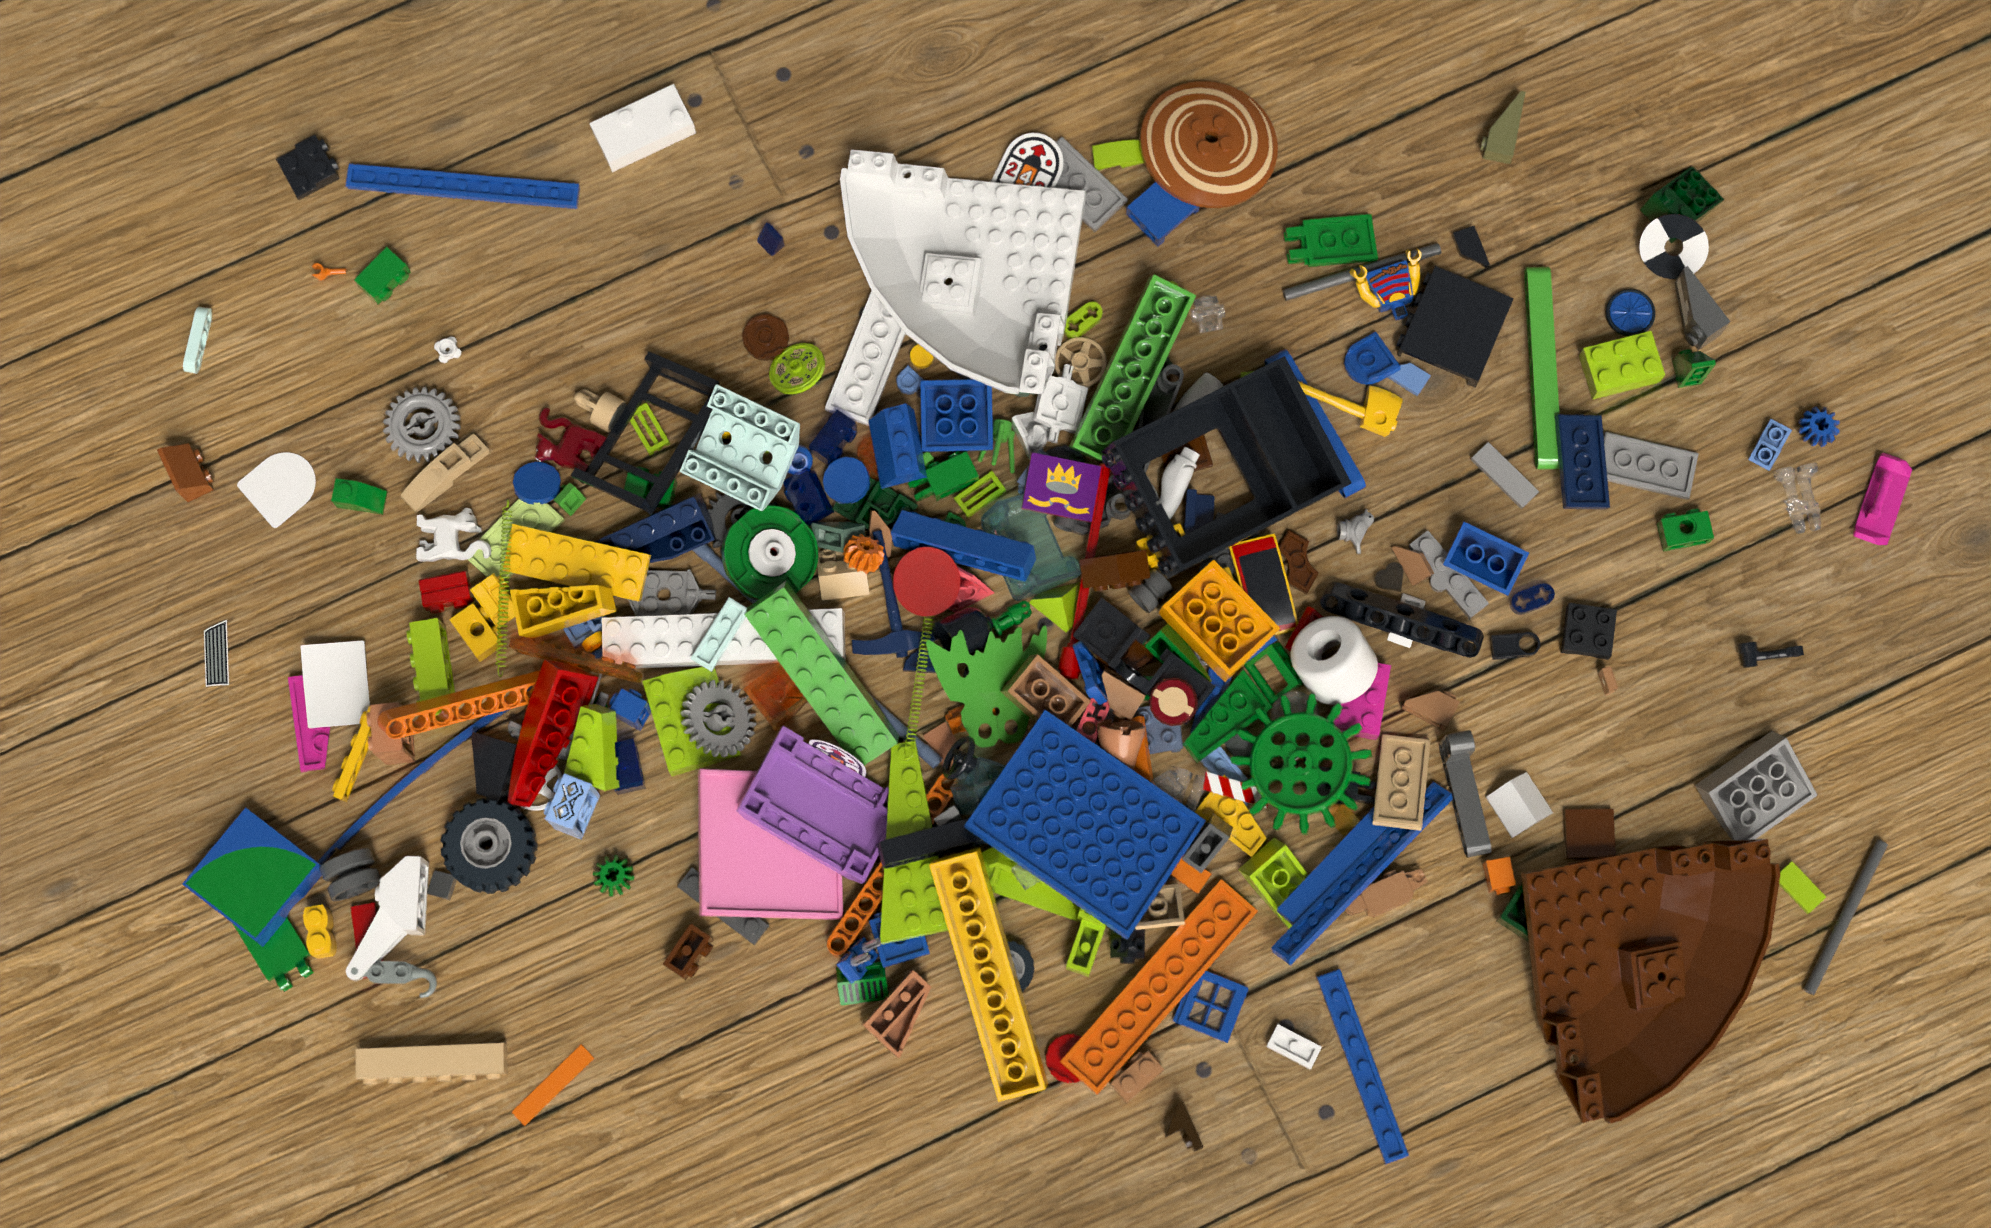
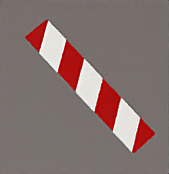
[1203,772,1268,808]

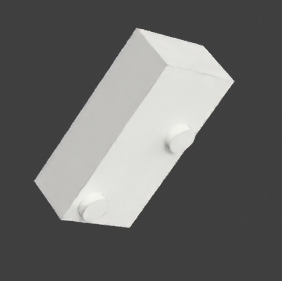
[589,84,696,172]

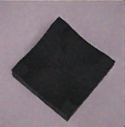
[1561,603,1617,660]

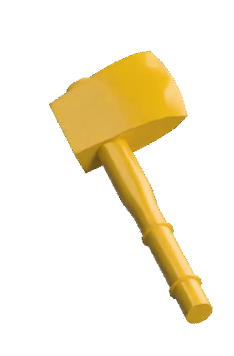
[1298,381,1403,437]

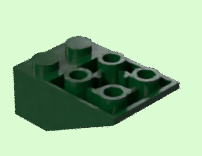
[1640,166,1724,243]

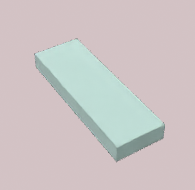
[690,597,747,672]

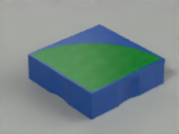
[182,808,322,947]

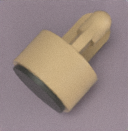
[574,390,627,432]

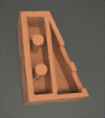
[861,970,931,1059]

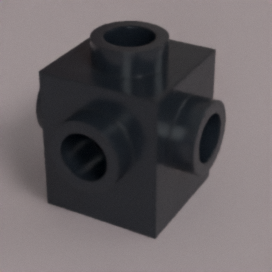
[1110,928,1145,964]

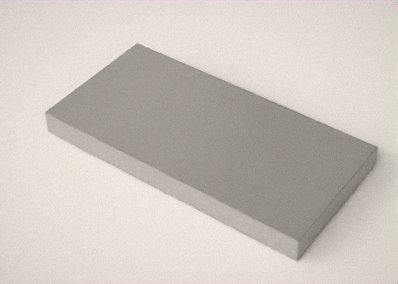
[1055,137,1128,233]
[1604,432,1699,500]

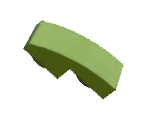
[1092,140,1144,171]

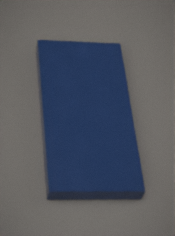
[1555,414,1610,509]

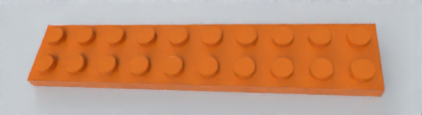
[1060,879,1258,1095]

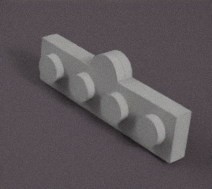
[1409,530,1489,620]

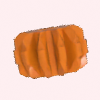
[843,534,884,574]

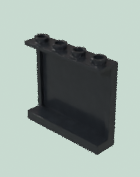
[1396,266,1514,388]

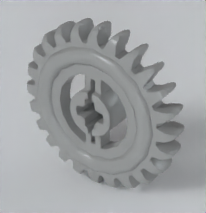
[383,387,461,463]
[680,680,757,758]

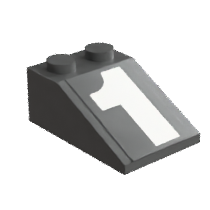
[1675,266,1731,351]

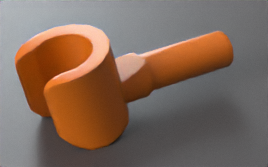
[312,263,346,280]

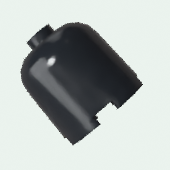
[932,607,993,656]

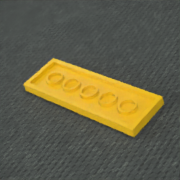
[502,524,651,602]

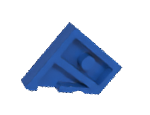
[1073,641,1108,705]

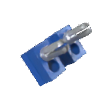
[836,937,881,984]

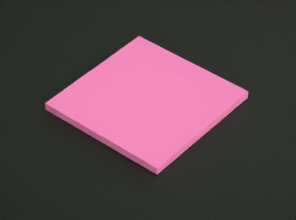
[698,769,843,920]

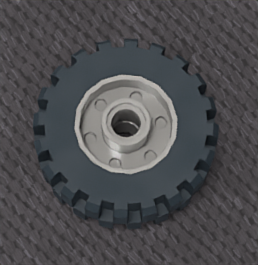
[440,798,537,894]

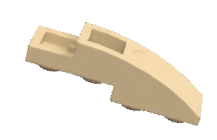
[401,433,489,513]

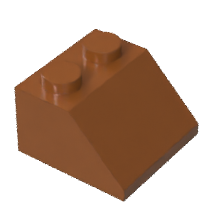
[157,443,214,502]

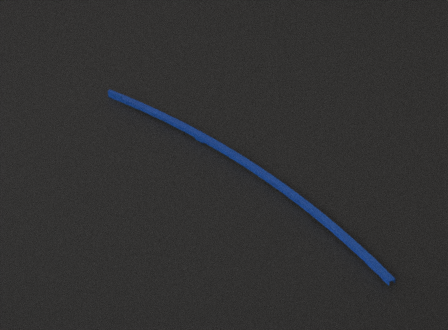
[318,648,602,865]

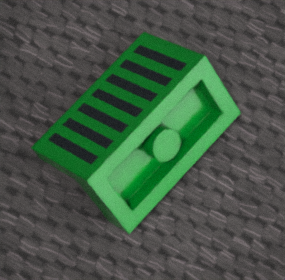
[836,962,889,1006]

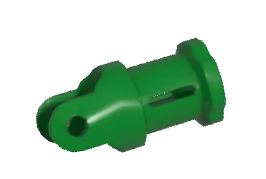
[990,601,1032,636]

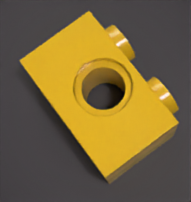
[449,603,504,662]

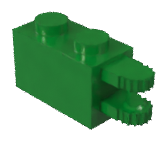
[908,451,979,502]

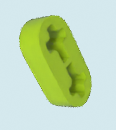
[1064,302,1103,339]

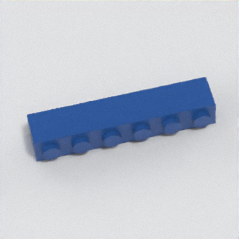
[891,510,1036,582]

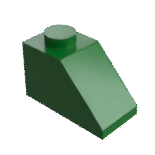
[331,478,388,515]

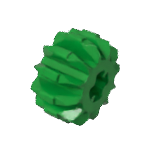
[593,855,635,897]

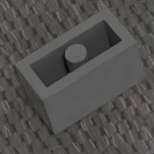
[1182,813,1233,873]

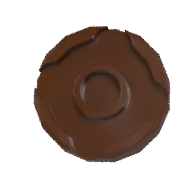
[742,314,789,361]

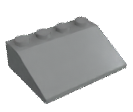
[1695,731,1817,840]

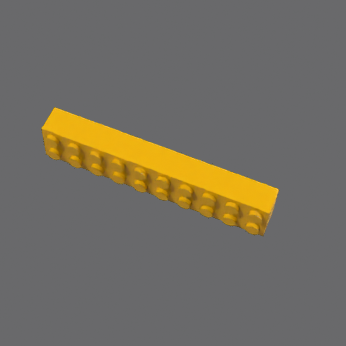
[929,847,1048,1102]

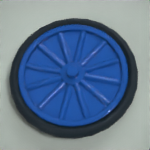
[1606,289,1656,337]

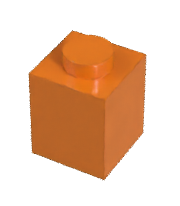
[1483,857,1516,895]

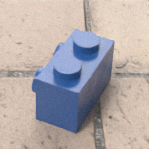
[609,688,651,731]

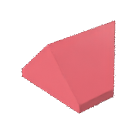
[948,567,994,613]

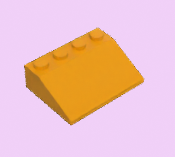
[1158,560,1281,682]

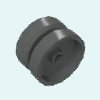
[319,848,382,901]

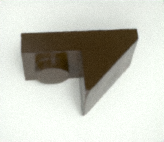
[1165,1102,1204,1152]

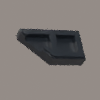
[1452,225,1490,268]

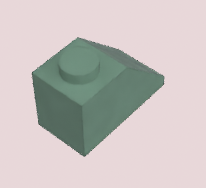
[812,522,865,553]

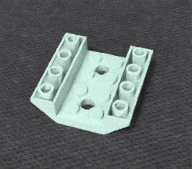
[680,384,800,511]

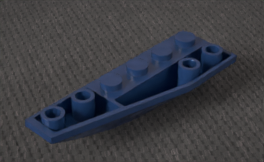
[594,493,715,563]

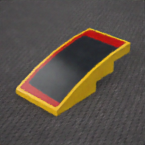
[1229,533,1298,636]

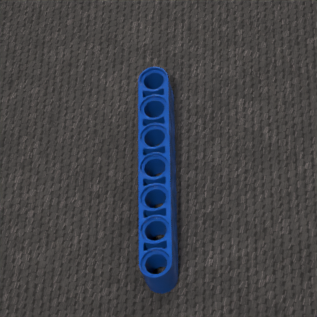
[1264,349,1366,498]

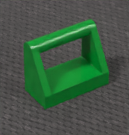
[1244,642,1303,705]

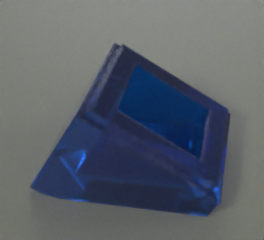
[757,222,784,256]

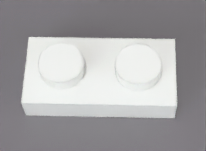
[1266,1024,1322,1069]

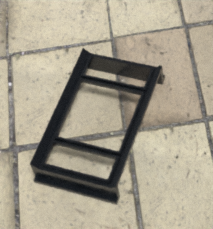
[571,351,720,516]

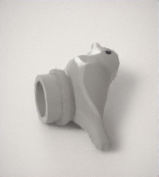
[1337,509,1374,554]

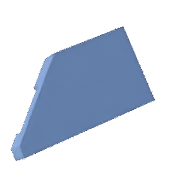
[1387,363,1431,396]

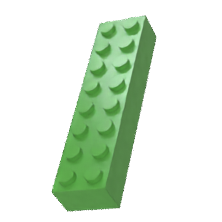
[1069,275,1196,463]
[744,581,899,766]

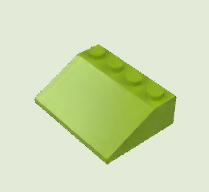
[642,667,741,777]

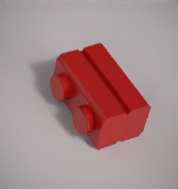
[418,570,474,614]

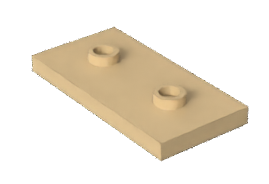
[1373,734,1431,831]

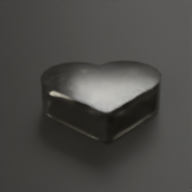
[1374,562,1404,592]

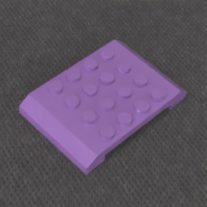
[736,726,889,884]

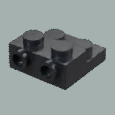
[276,135,340,200]

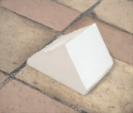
[1486,772,1553,838]

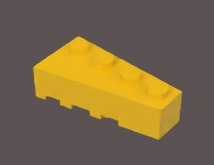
[510,585,616,639]

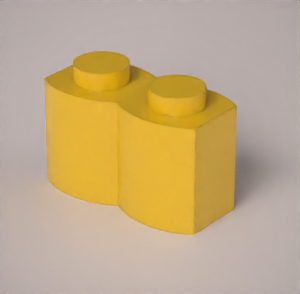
[303,905,337,959]

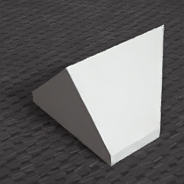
[1012,412,1051,460]

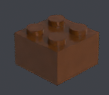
[1079,550,1151,592]

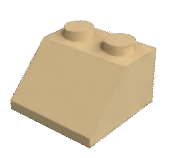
[1135,884,1185,930]

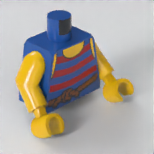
[1350,248,1421,320]

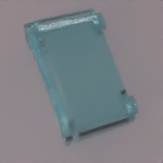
[981,494,1081,601]

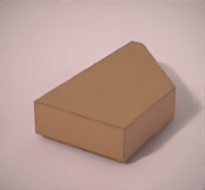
[868,511,892,557]
[1392,545,1435,586]

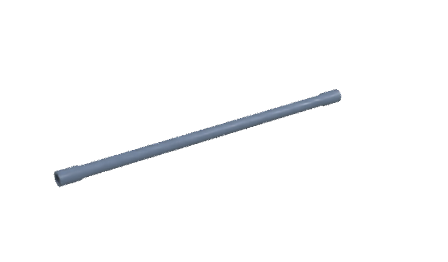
[692,544,943,769]

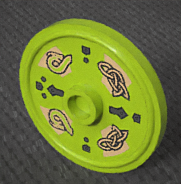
[769,343,825,395]

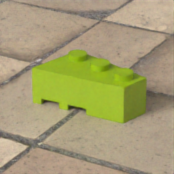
[564,704,619,791]

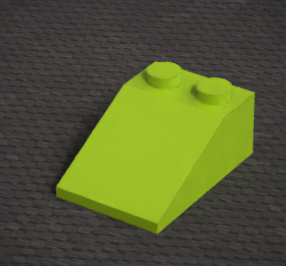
[1238,838,1309,929]

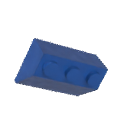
[868,403,927,489]
[1443,522,1529,596]

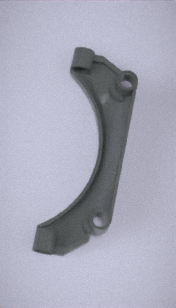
[1053,357,1184,536]

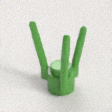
[978,419,1015,473]

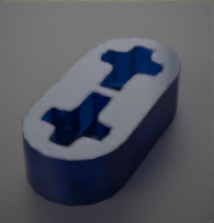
[1510,583,1555,615]

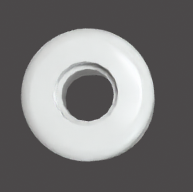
[1290,616,1378,705]

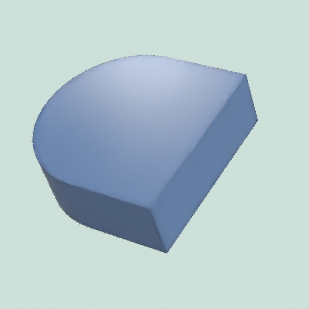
[896,365,924,395]

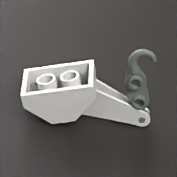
[346,856,437,998]

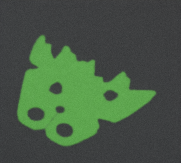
[926,625,1047,748]

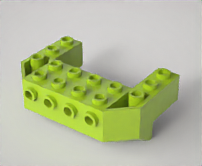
[982,847,1106,977]

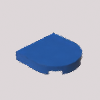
[1344,332,1401,384]

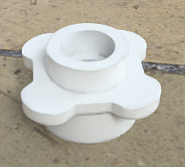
[434,337,461,363]

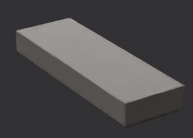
[1471,442,1539,509]

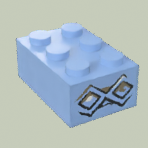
[544,774,600,840]

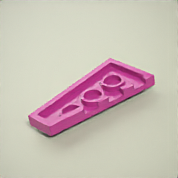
[288,675,330,772]

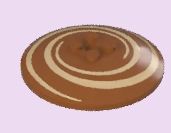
[1140,81,1278,208]

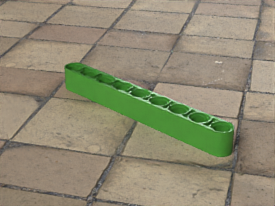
[1524,267,1559,470]

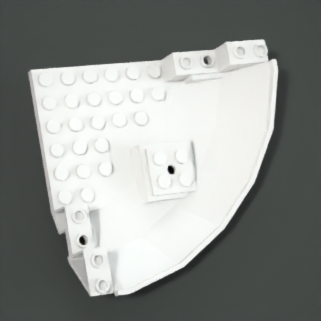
[840,150,1086,394]

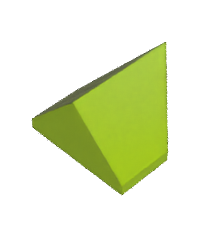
[1029,582,1080,632]

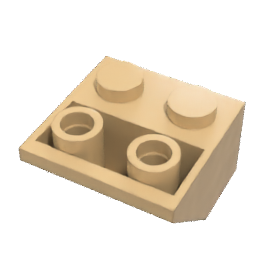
[817,549,869,601]

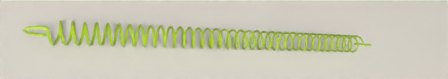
[496,500,513,677]
[904,616,934,759]

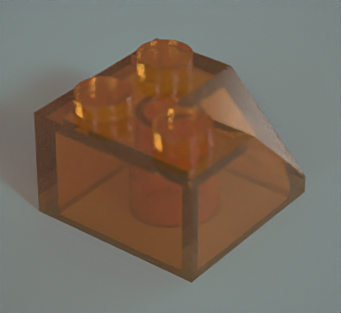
[743,662,808,732]

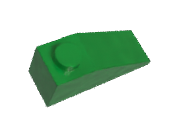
[1672,349,1716,388]
[1145,624,1212,682]

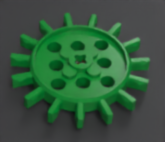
[1230,694,1372,835]

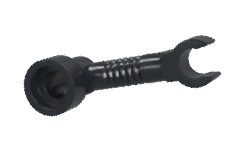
[1737,642,1804,668]

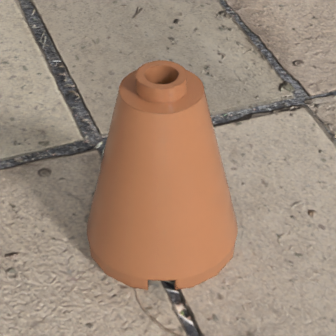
[1097,719,1145,770]

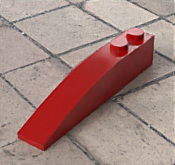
[508,659,598,807]

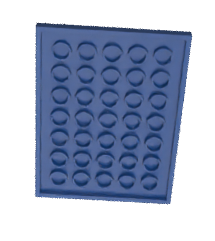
[964,710,1206,940]

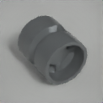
[1128,568,1174,613]

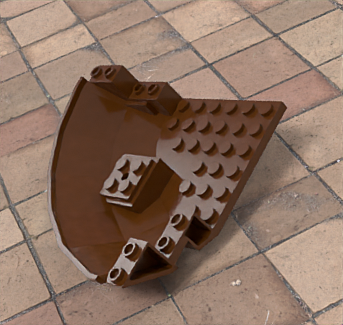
[1521,839,1780,1123]

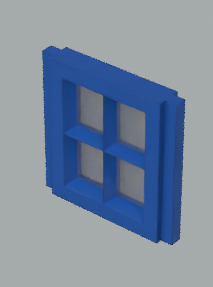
[1173,971,1249,1043]

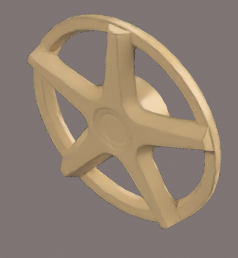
[1055,337,1107,388]

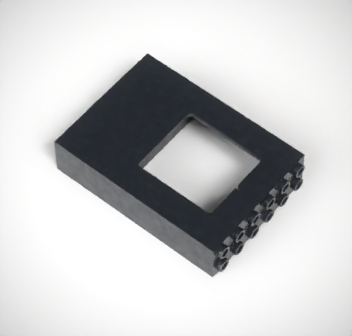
[1101,356,1351,579]

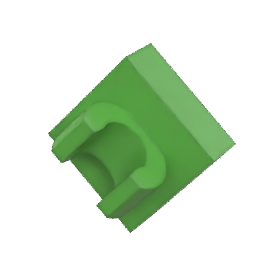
[554,483,586,516]

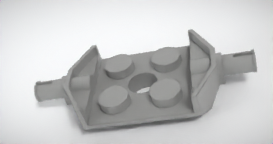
[613,569,716,616]

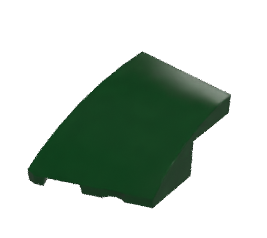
[831,477,918,530]

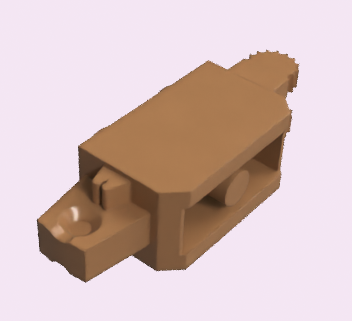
[1344,869,1427,918]

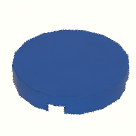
[823,457,870,504]
[513,462,561,505]

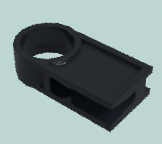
[1490,632,1541,660]

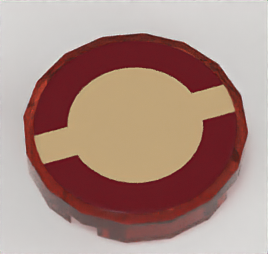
[1149,678,1198,726]

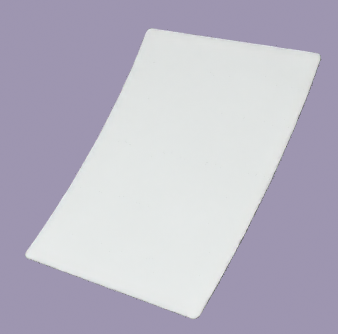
[301,641,370,728]

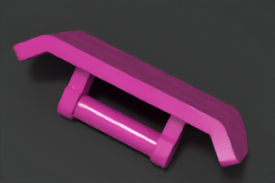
[1853,453,1912,545]

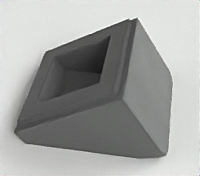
[1225,728,1254,757]
[427,870,457,901]

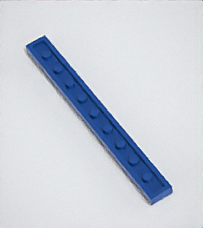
[346,164,580,209]
[1271,782,1453,966]

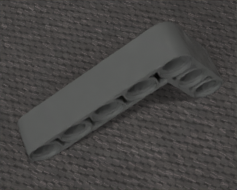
[1439,730,1491,858]

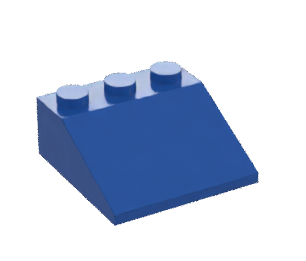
[920,380,993,452]

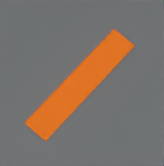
[512,1045,594,1126]

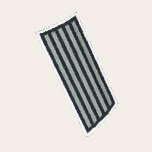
[204,620,229,687]

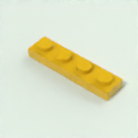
[332,706,372,802]

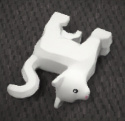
[417,508,491,562]

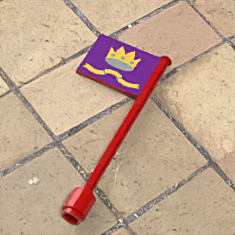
[1021,452,1111,679]

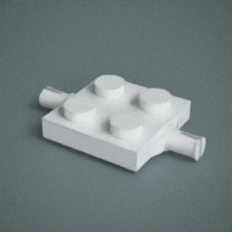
[1033,364,1088,443]

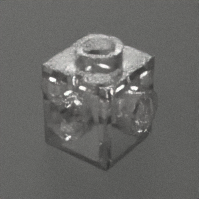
[1190,295,1225,333]

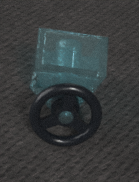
[942,736,1006,815]

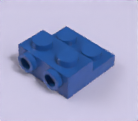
[869,912,930,968]

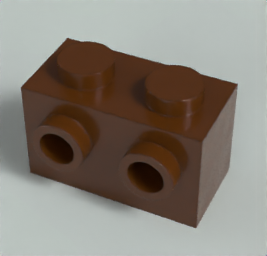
[663,923,714,980]

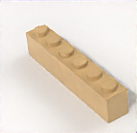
[356,1043,508,1085]

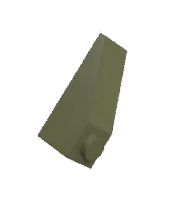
[1480,91,1526,164]

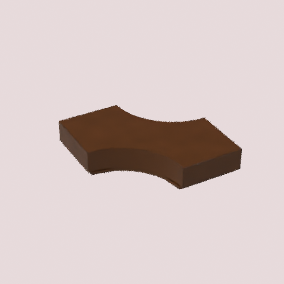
[1279,530,1319,595]

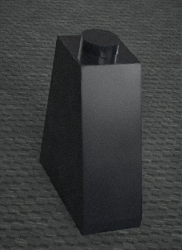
[471,732,517,802]

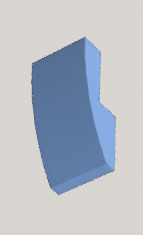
[1748,419,1792,471]

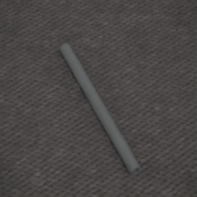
[1282,243,1441,301]
[1803,840,1888,995]

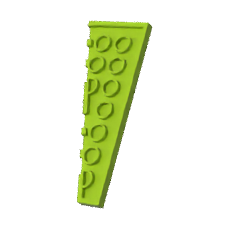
[880,740,948,945]

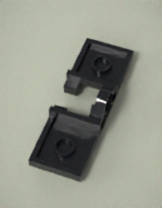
[1072,598,1216,725]

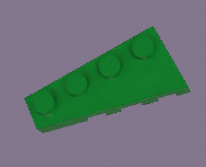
[1183,669,1272,763]

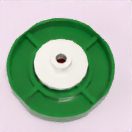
[722,506,818,601]

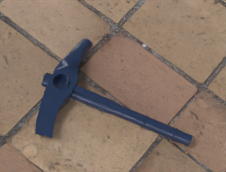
[852,530,939,658]

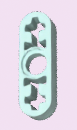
[183,307,212,374]

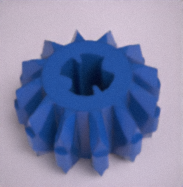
[1798,406,1840,447]

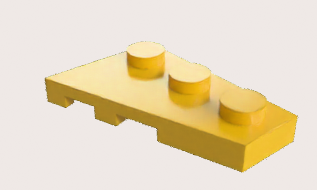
[1195,774,1267,857]

